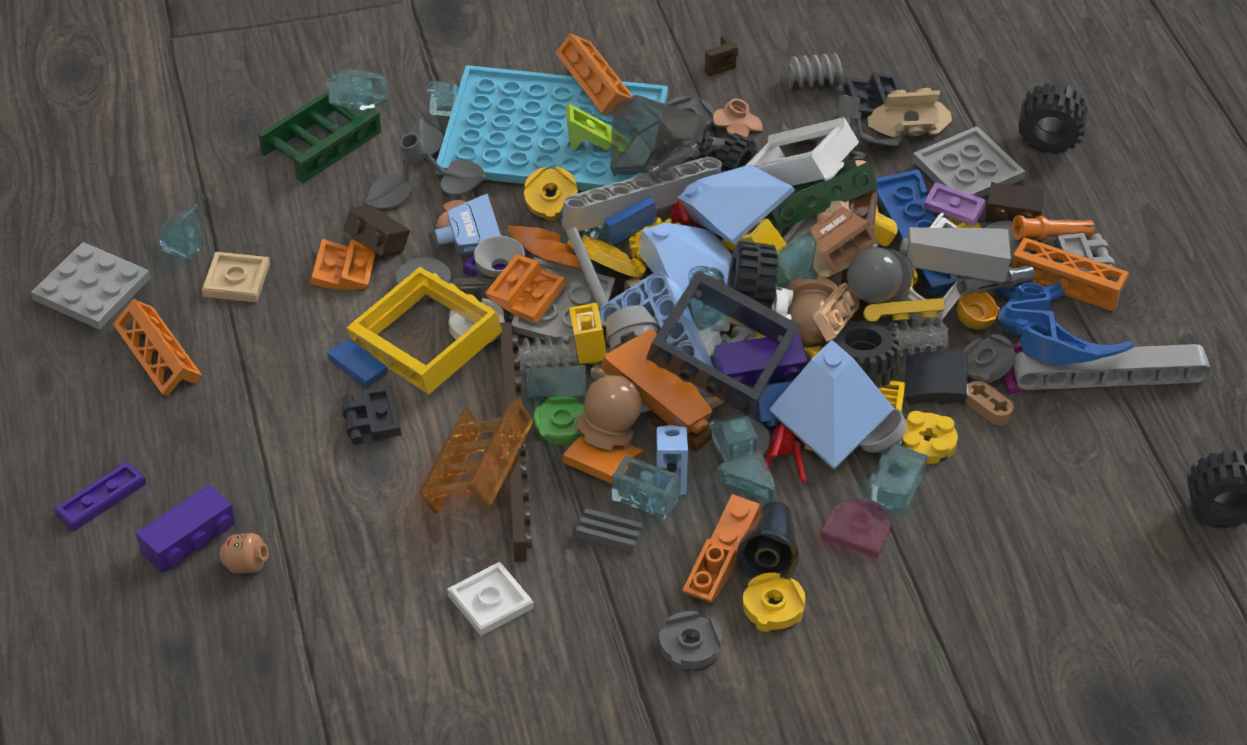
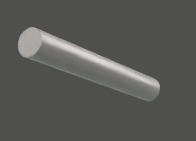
[566,227,608,309]

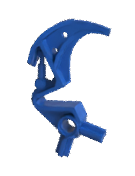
[994,282,1134,365]

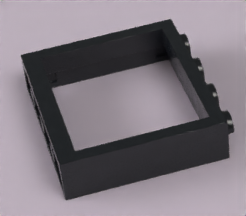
[646,270,801,415]

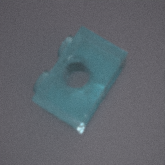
[326,68,389,110]
[867,444,928,516]
[612,455,680,520]

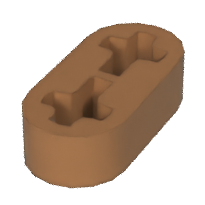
[964,381,1014,425]

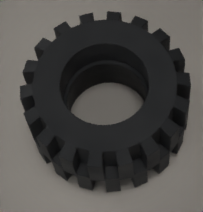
[1018,83,1088,153]
[727,241,778,308]
[827,320,899,389]
[1187,450,1247,528]

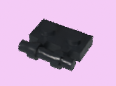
[341,386,401,445]

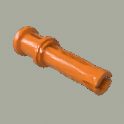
[1012,215,1095,240]

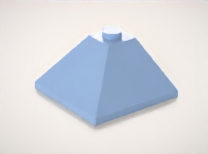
[678,165,795,244]
[639,223,732,303]
[769,340,894,470]

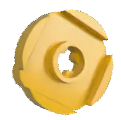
[524,167,578,221]
[899,411,958,464]
[742,573,805,632]

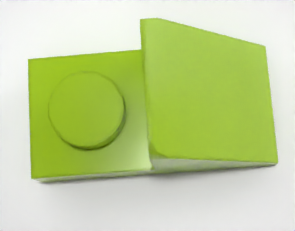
[566,104,613,151]

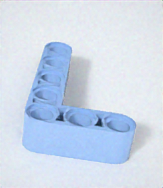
[599,273,715,397]

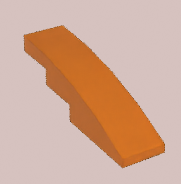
[507,225,582,269]

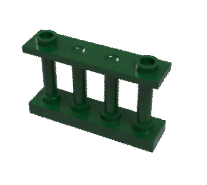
[259,85,381,183]
[771,157,879,230]

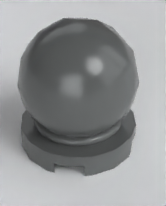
[846,247,915,304]

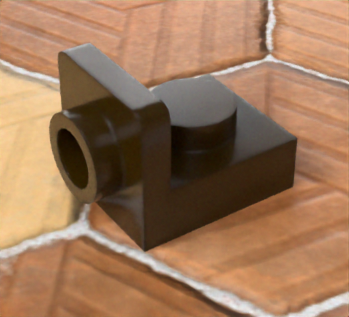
[705,35,739,76]

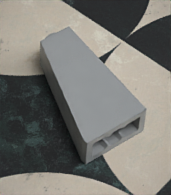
[900,227,1011,283]

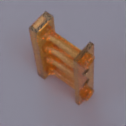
[419,400,534,514]

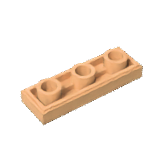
[813,282,859,342]

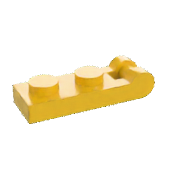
[863,298,945,322]

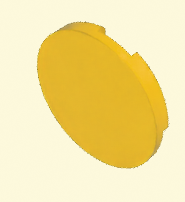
[567,235,647,278]

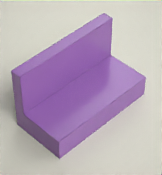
[924,182,985,226]

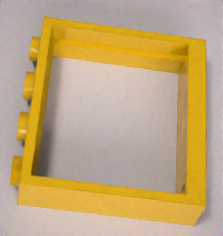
[346,267,502,395]

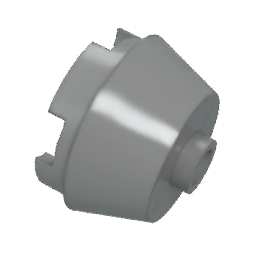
[605,306,660,351]

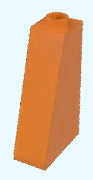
[601,328,712,434]

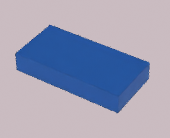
[604,197,657,245]
[327,338,388,388]

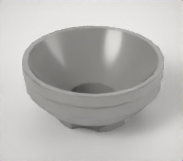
[474,236,525,279]
[859,408,907,454]

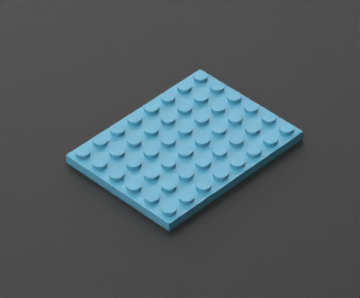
[435,65,668,191]

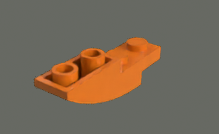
[683,494,761,603]

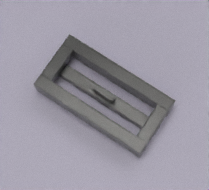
[576,508,643,553]

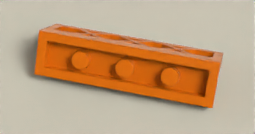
[556,33,637,115]
[1011,237,1129,312]
[113,299,203,396]

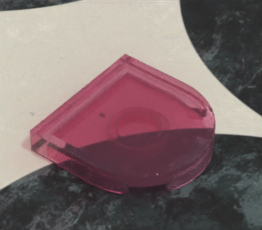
[821,498,891,559]

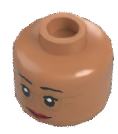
[220,533,269,574]

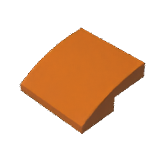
[310,239,376,290]
[485,254,567,324]
[563,434,644,485]

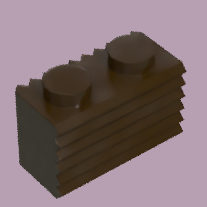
[985,182,1045,222]
[344,205,410,256]

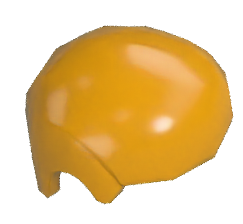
[956,291,1000,330]

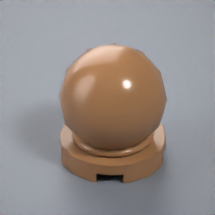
[786,276,837,347]
[575,375,642,450]

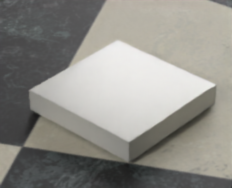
[447,562,534,636]

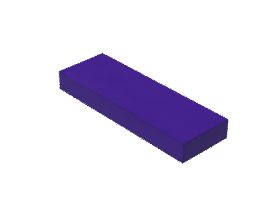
[54,461,147,532]

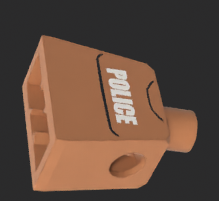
[811,207,878,272]

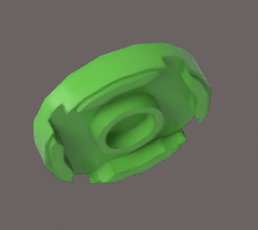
[533,395,585,445]

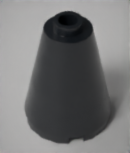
[737,501,799,579]

